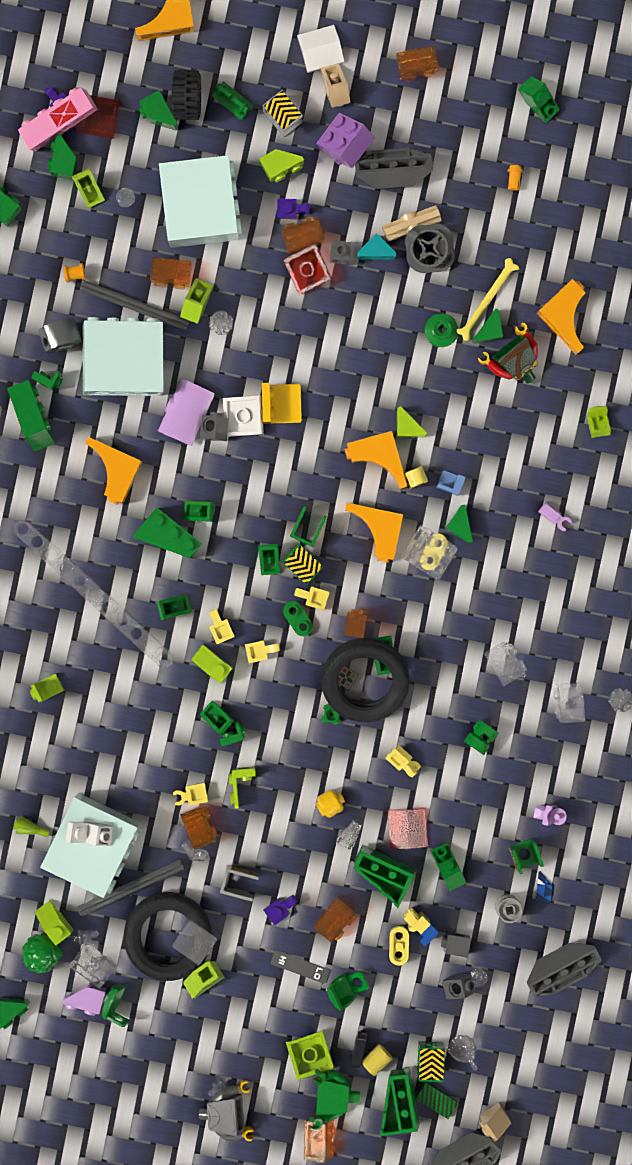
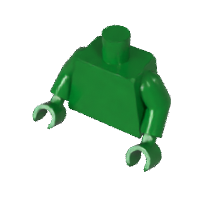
[309,1069,360,1131]

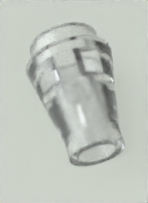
[337,820,362,850]

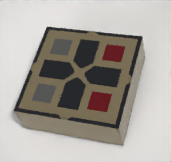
[338,666,359,691]

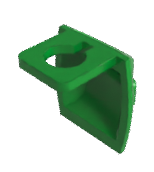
[327,971,369,1011]
[101,983,130,1027]

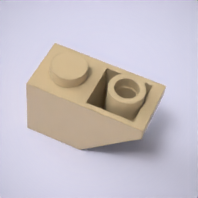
[480,1102,511,1142]

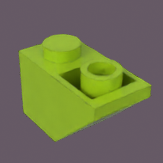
[259,149,304,183]
[183,961,225,999]

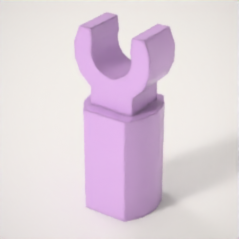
[538,502,572,531]

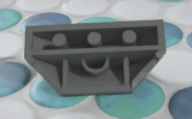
[355,148,433,189]
[526,943,602,997]
[432,1132,502,1165]

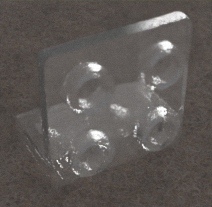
[401,525,458,580]
[484,642,527,686]

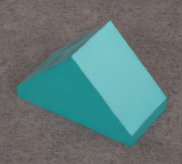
[357,233,396,260]

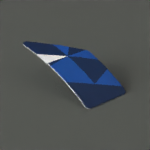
[535,871,553,904]

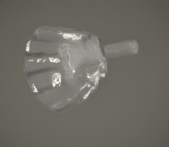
[447,1035,478,1071]

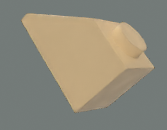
[320,63,350,108]

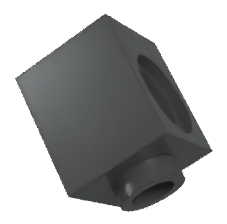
[330,240,352,265]
[200,412,229,441]
[441,931,471,958]
[442,973,476,999]

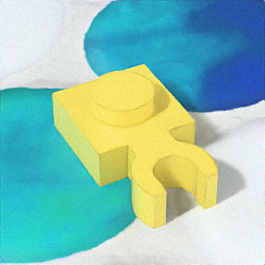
[173,782,208,806]

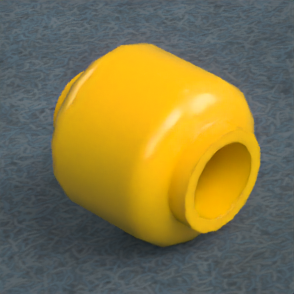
[315,789,345,818]

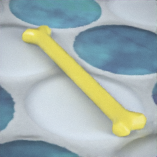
[456,258,519,341]

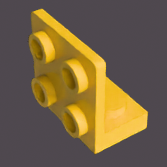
[262,383,302,424]

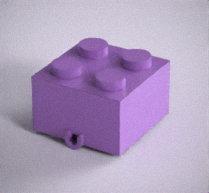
[316,113,375,168]

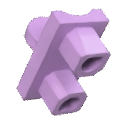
[533,804,567,826]

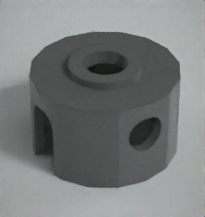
[38,318,82,353]

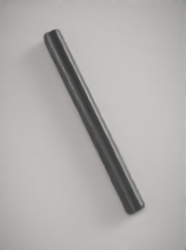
[80,280,189,330]
[78,860,184,916]

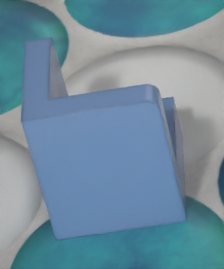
[436,471,466,496]

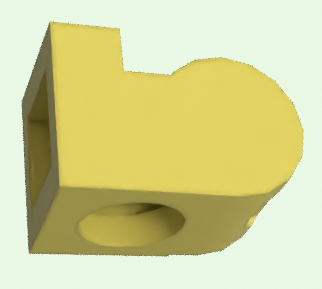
[404,466,428,489]

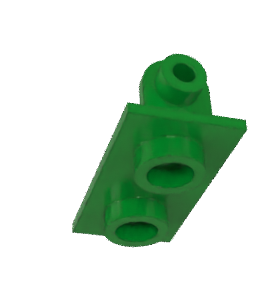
[212,81,253,120]

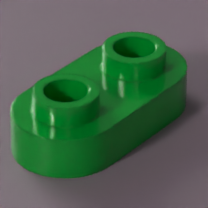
[283,601,313,636]

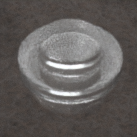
[116,188,135,208]
[470,968,487,987]

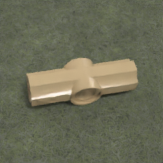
[382,205,442,242]

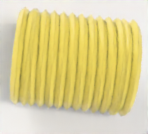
[362,1044,393,1076]

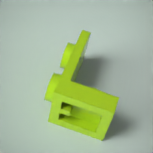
[30,674,65,703]
[228,767,256,809]

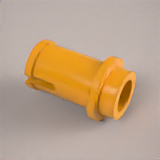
[507,165,523,190]

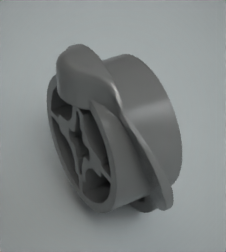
[405,223,455,273]

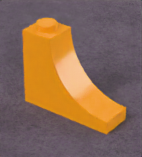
[135,0,195,41]
[537,279,585,355]
[345,431,407,489]
[85,437,142,505]
[345,503,403,563]

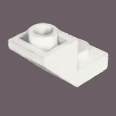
[66,822,113,846]

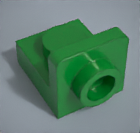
[31,370,63,391]
[219,721,246,746]

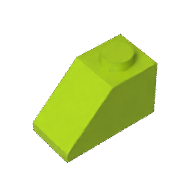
[180,278,214,323]
[191,645,233,684]
[35,900,74,945]

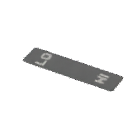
[270,950,330,984]

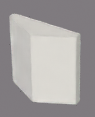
[297,25,344,73]

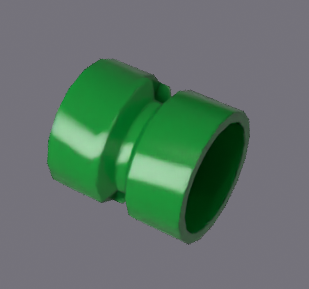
[464,719,499,755]

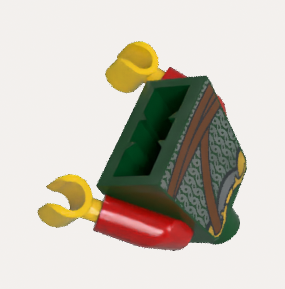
[478,323,538,384]

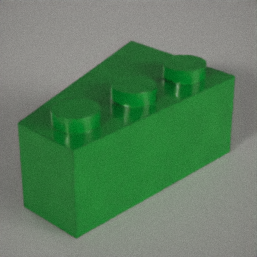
[7,380,55,452]
[133,507,202,559]
[353,845,414,908]
[380,1068,420,1136]

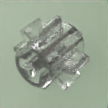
[209,311,233,335]
[609,688,632,712]

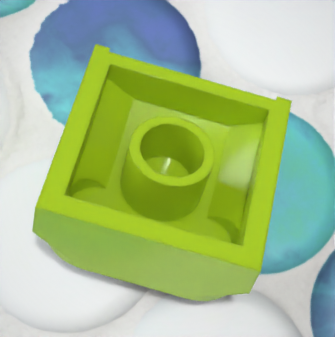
[286,1030,334,1080]

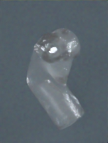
[181,841,208,861]

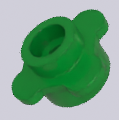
[321,704,340,725]

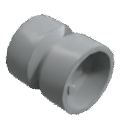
[495,894,522,923]

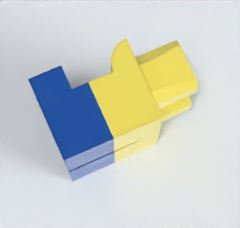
[403,907,439,946]

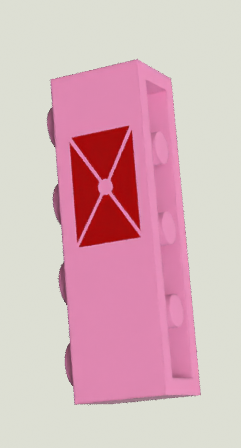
[18,87,98,151]

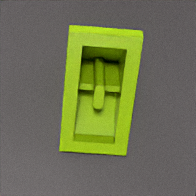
[72,168,105,208]
[396,406,427,438]

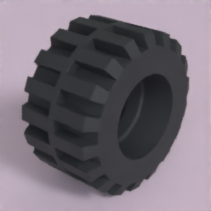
[172,70,202,120]

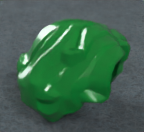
[22,934,62,974]

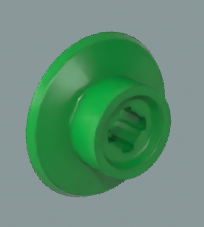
[424,313,459,347]

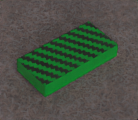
[415,1082,458,1119]

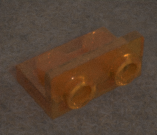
[304,1119,335,1163]

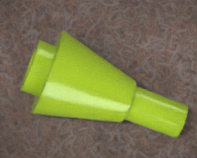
[13,816,50,837]

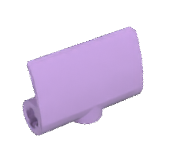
[158,379,214,446]

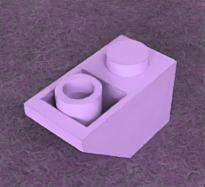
[62,983,107,1016]

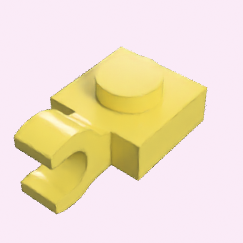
[294,587,330,610]
[209,609,235,644]
[245,640,280,663]
[386,745,421,777]

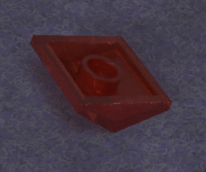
[76,95,121,139]
[284,244,332,295]
[387,808,428,849]

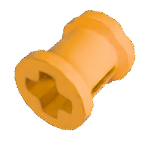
[63,263,86,283]

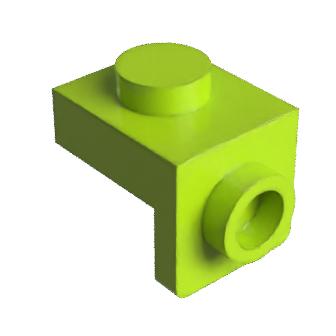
[587,406,611,438]

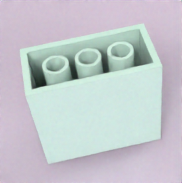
[159,155,242,248]
[82,317,163,396]
[40,793,142,898]

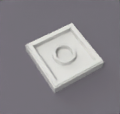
[223,395,264,437]

